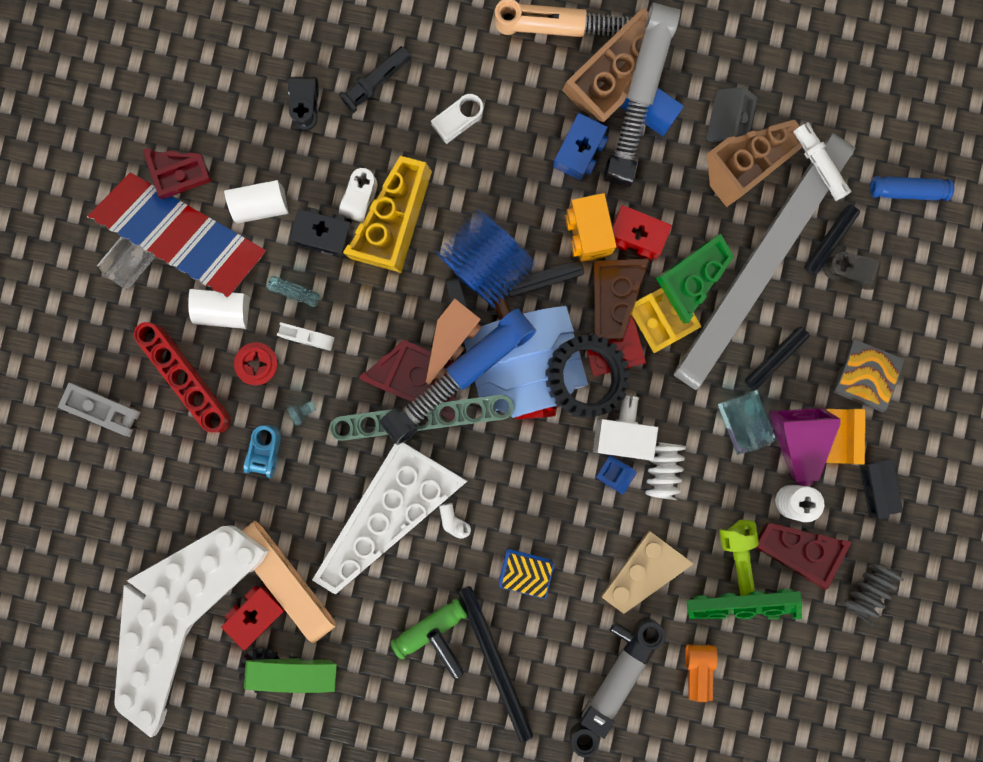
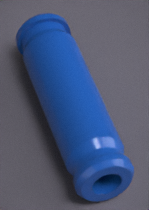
[870,176,955,201]

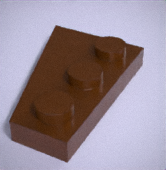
[594,259,649,342]

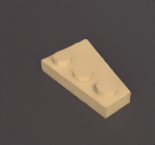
[601,530,694,614]

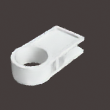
[431,94,483,144]
[277,322,334,351]

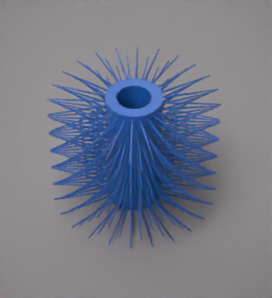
[436,209,536,309]

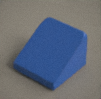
[596,455,637,495]

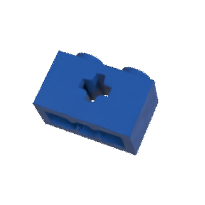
[553,113,609,181]

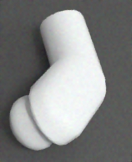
[439,503,471,539]

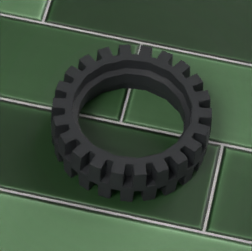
[545,335,630,418]

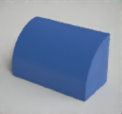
[620,88,684,137]

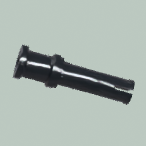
[338,46,412,113]

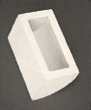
[224,180,289,224]
[189,289,250,329]

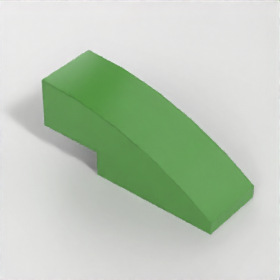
[244,658,337,693]

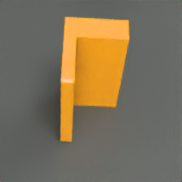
[826,409,865,464]

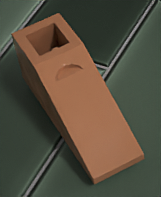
[426,299,481,384]

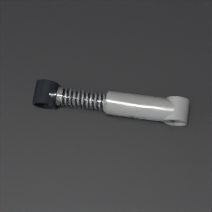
[603,2,681,187]

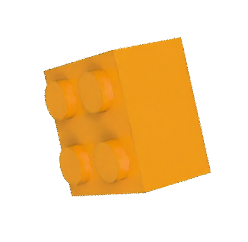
[565,193,616,263]

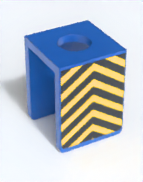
[499,549,554,599]

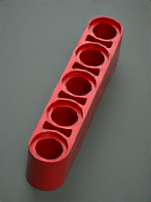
[134,322,231,433]

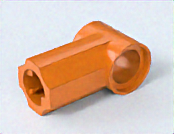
[685,644,717,702]

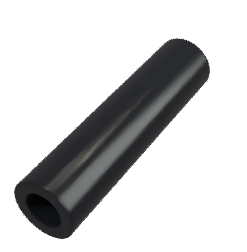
[427,628,464,679]

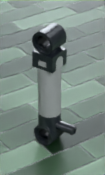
[569,618,665,757]

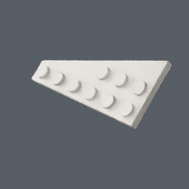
[312,443,467,594]

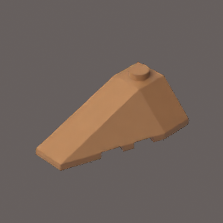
[562,7,649,123]

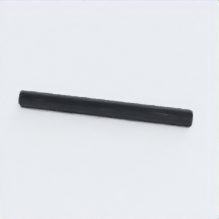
[458,586,533,742]

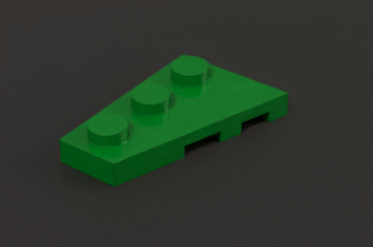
[656,234,734,324]

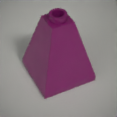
[769,408,840,486]

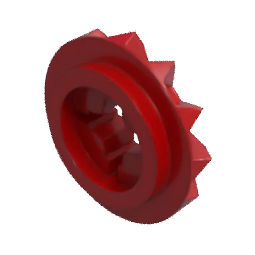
[234,342,278,386]

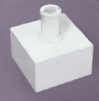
[593,395,658,461]

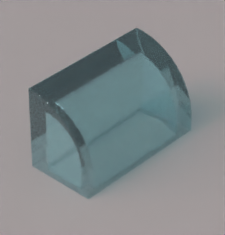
[718,390,776,455]

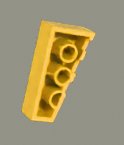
[343,156,432,273]

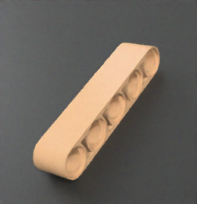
[242,521,336,644]

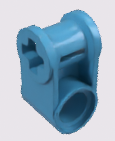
[244,425,281,479]

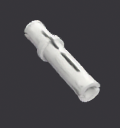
[793,122,852,201]

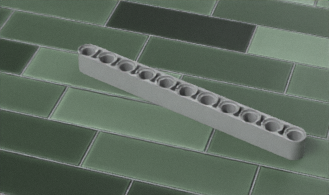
[673,133,855,390]

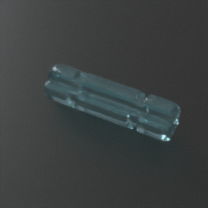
[267,276,320,307]

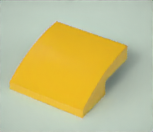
[632,288,701,353]

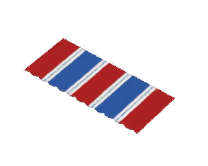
[87,172,267,298]

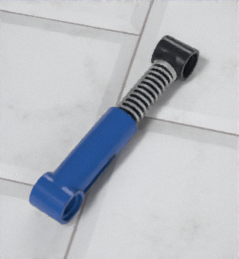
[379,309,537,445]

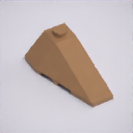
[707,119,803,207]

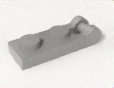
[58,383,141,437]

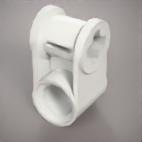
[339,168,378,223]

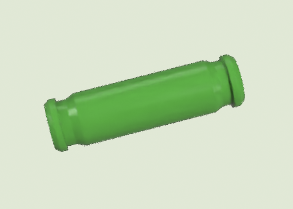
[391,599,467,659]

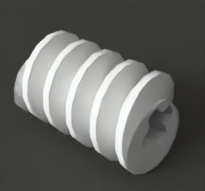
[645,442,686,500]
[775,485,824,522]

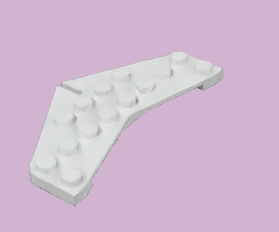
[114,525,269,737]

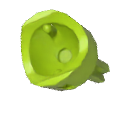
[719,520,759,596]

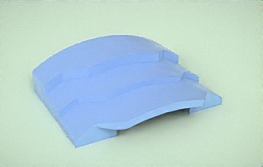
[464,306,588,418]

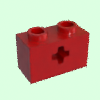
[612,205,672,261]
[221,585,285,651]

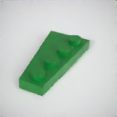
[686,589,802,619]

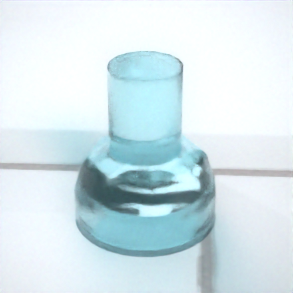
[286,401,316,427]

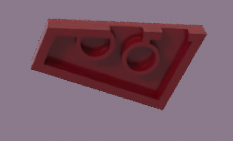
[755,523,852,590]

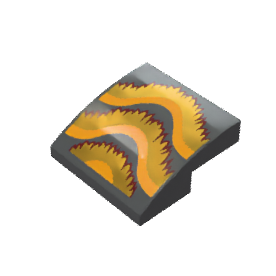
[833,339,904,413]

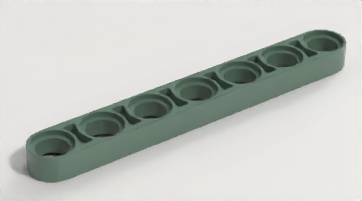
[330,395,515,441]

